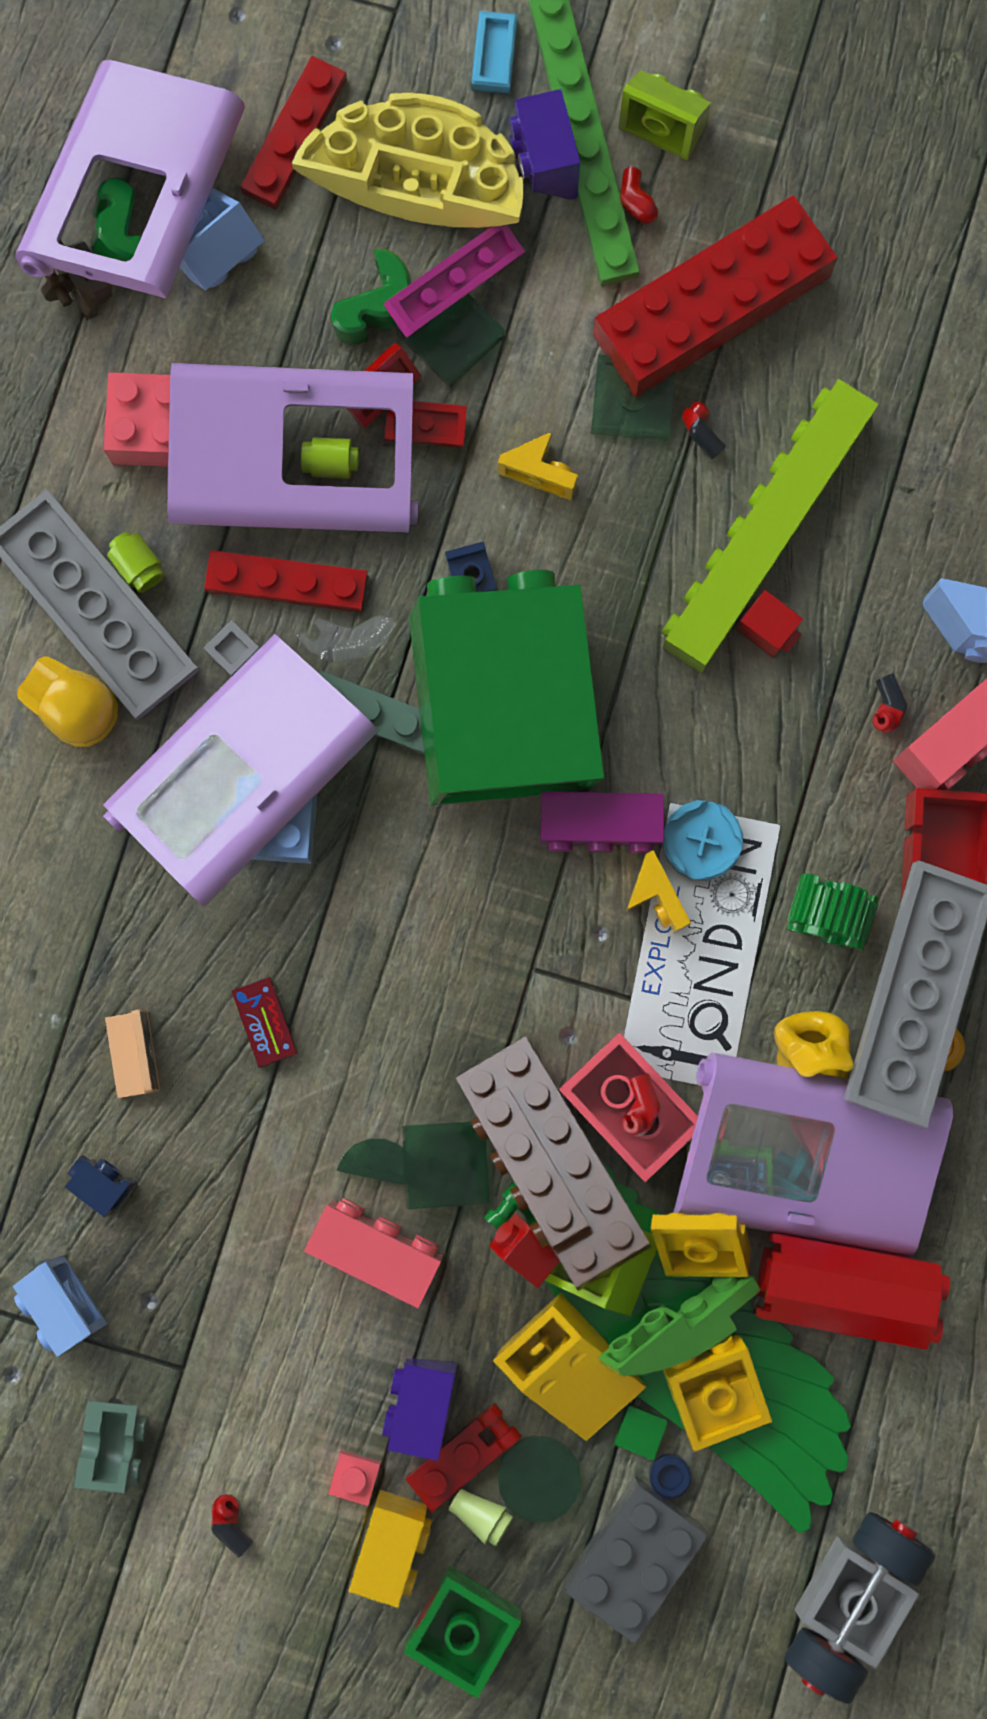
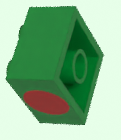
[404,1565,521,1699]

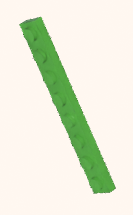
[528,0,639,287]

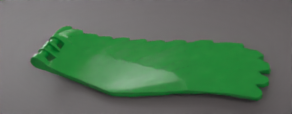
[484,1164,851,1534]

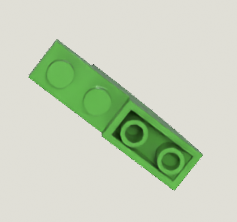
[598,1276,761,1376]

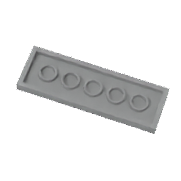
[0,489,200,721]
[843,860,987,1128]

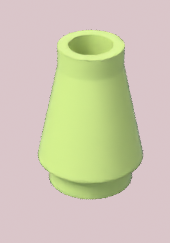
[449,1488,513,1547]

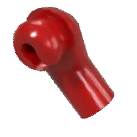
[620,167,659,224]
[622,1073,660,1136]

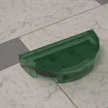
[336,1138,417,1188]

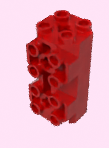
[755,1232,950,1350]

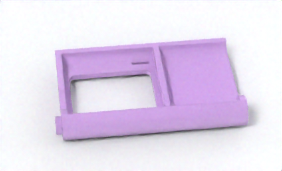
[15,60,246,298]
[167,363,418,532]

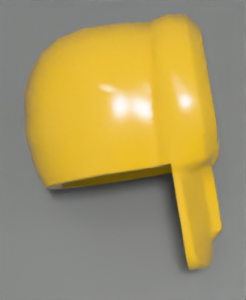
[17,656,119,747]
[774,1011,854,1079]

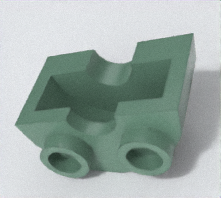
[74,1401,148,1493]

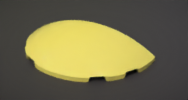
[292,93,523,228]

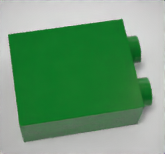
[409,570,604,806]

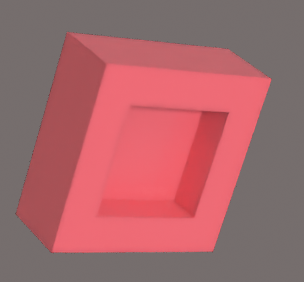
[328,1450,381,1506]

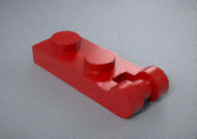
[405,1403,522,1512]

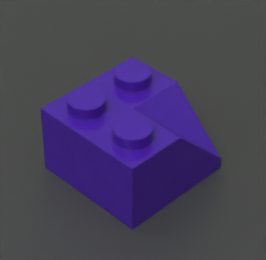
[509,89,580,200]
[382,1358,457,1461]

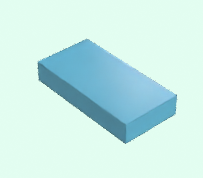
[471,11,517,94]

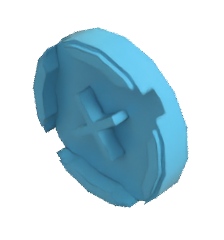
[662,800,743,881]

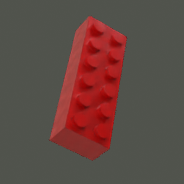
[593,195,838,399]

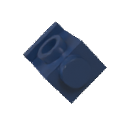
[445,541,497,592]
[65,1155,137,1218]

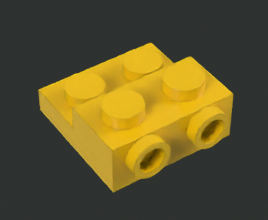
[651,1213,751,1277]
[663,1334,772,1452]

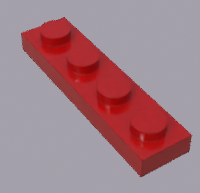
[240,56,347,210]
[204,550,368,613]

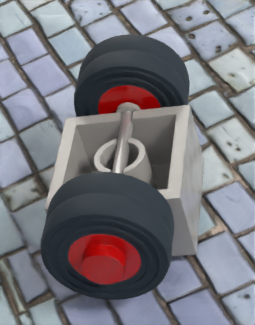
[784,1512,936,1704]

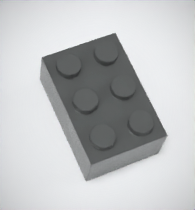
[563,1476,708,1644]

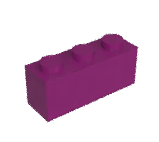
[540,792,664,854]

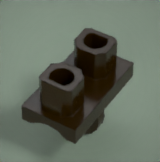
[41,239,112,320]

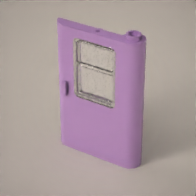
[103,634,379,907]
[673,1052,953,1257]

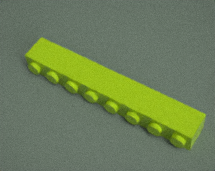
[661,378,879,673]

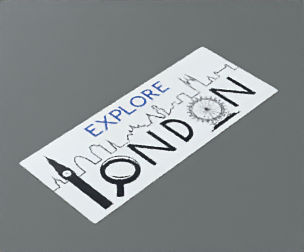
[624,803,780,1086]

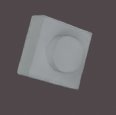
[203,620,260,677]

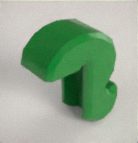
[90,177,141,262]
[331,249,411,345]

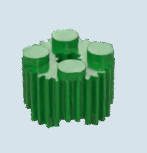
[786,873,880,951]

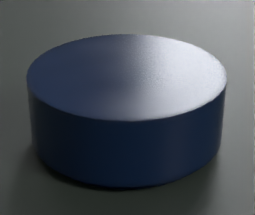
[649,1453,691,1499]

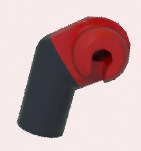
[682,401,726,459]
[872,674,907,733]
[211,1494,253,1558]

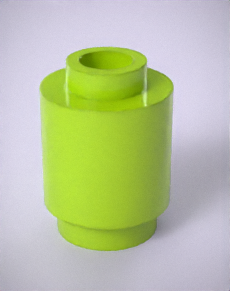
[301,437,359,479]
[107,532,165,593]

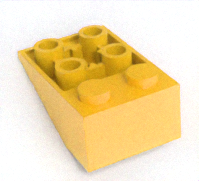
[493,1293,647,1441]

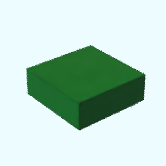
[614,1403,668,1461]

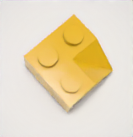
[348,1490,432,1608]

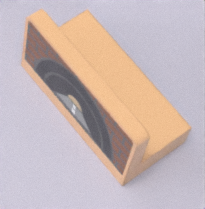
[105,1009,161,1098]

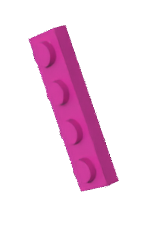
[383,225,525,338]

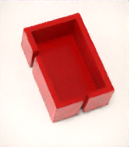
[900,788,987,905]

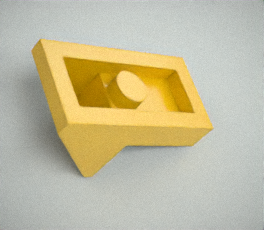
[498,433,578,501]
[626,850,691,933]

